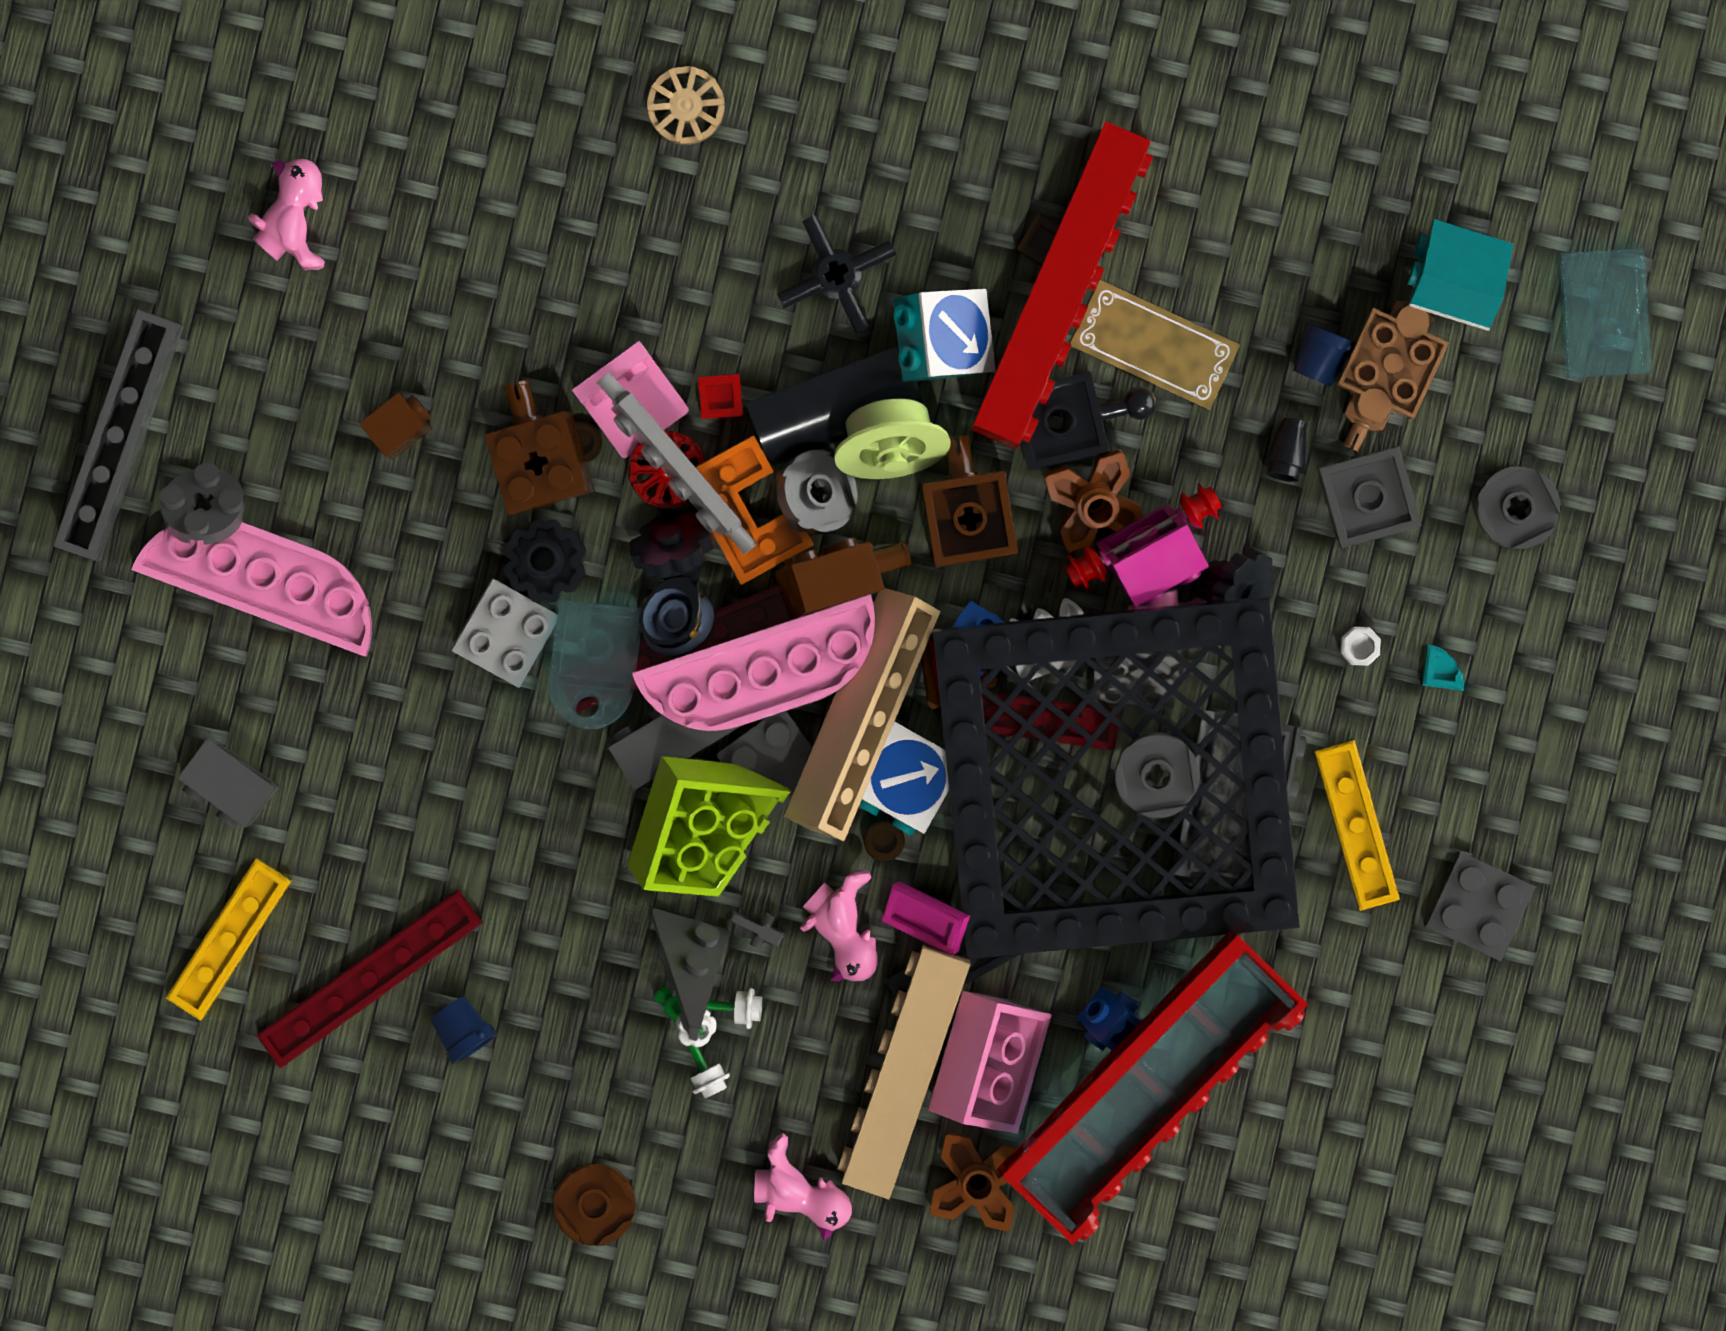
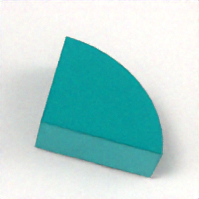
[1421,644,1464,691]

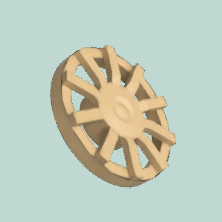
[647,66,725,145]

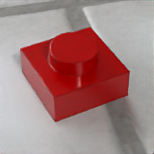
[698,374,743,420]

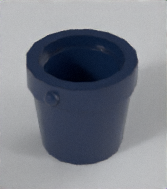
[1293,322,1356,386]
[430,996,498,1064]

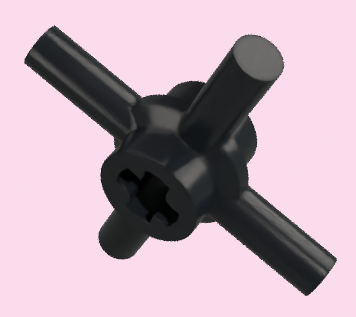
[777,215,896,334]

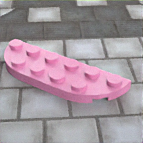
[131,522,372,657]
[632,594,875,731]

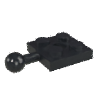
[1021,371,1157,473]

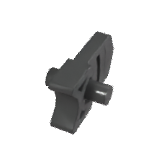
[726,910,785,949]

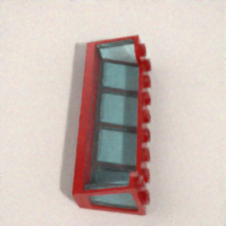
[997,929,1309,1245]

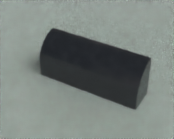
[746,346,924,467]

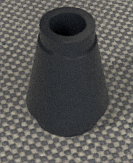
[1264,418,1307,482]

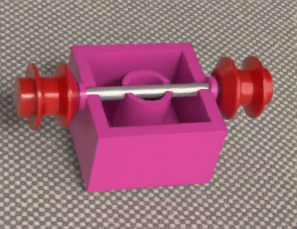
[1064,483,1222,607]

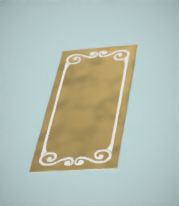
[1071,280,1240,410]

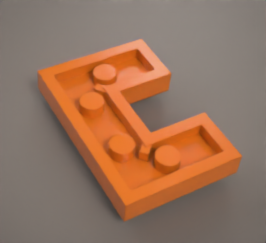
[695,435,814,585]

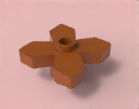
[1043,449,1143,553]
[929,1133,1017,1231]

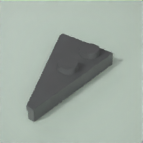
[649,908,730,1041]

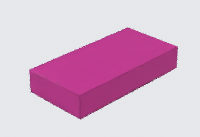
[881,881,970,956]

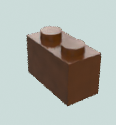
[359,392,432,460]

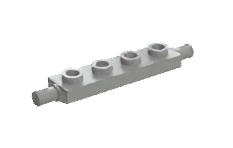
[596,371,757,555]

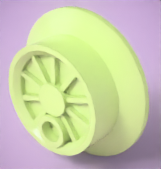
[834,399,951,479]

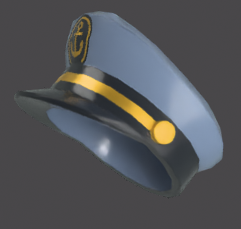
[639,576,714,656]

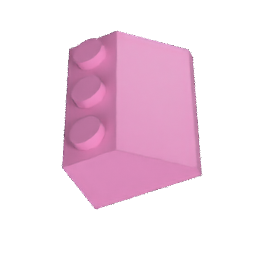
[928,991,1052,1134]

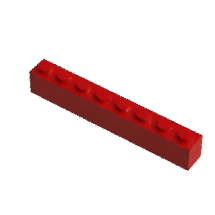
[971,121,1154,450]

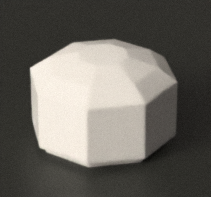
[1340,627,1381,666]

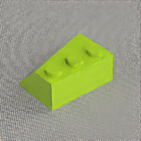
[627,756,791,897]

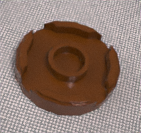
[554,1163,636,1246]

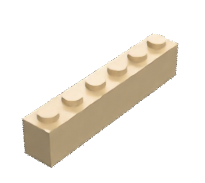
[784,588,941,841]
[837,943,970,1200]

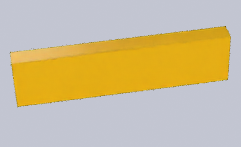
[1313,740,1400,911]
[166,858,292,1021]

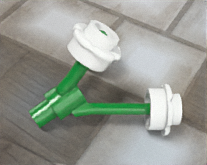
[654,987,762,1098]

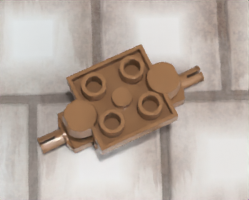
[1337,298,1449,453]

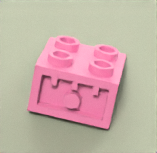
[572,341,689,458]

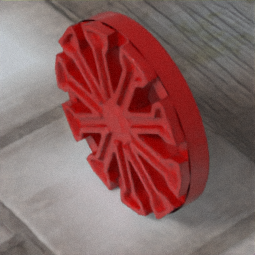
[628,430,705,508]

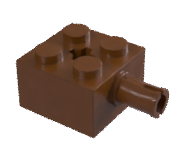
[485,380,595,515]
[921,435,1018,568]
[775,537,911,620]

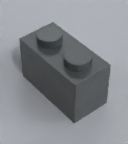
[177,737,280,829]

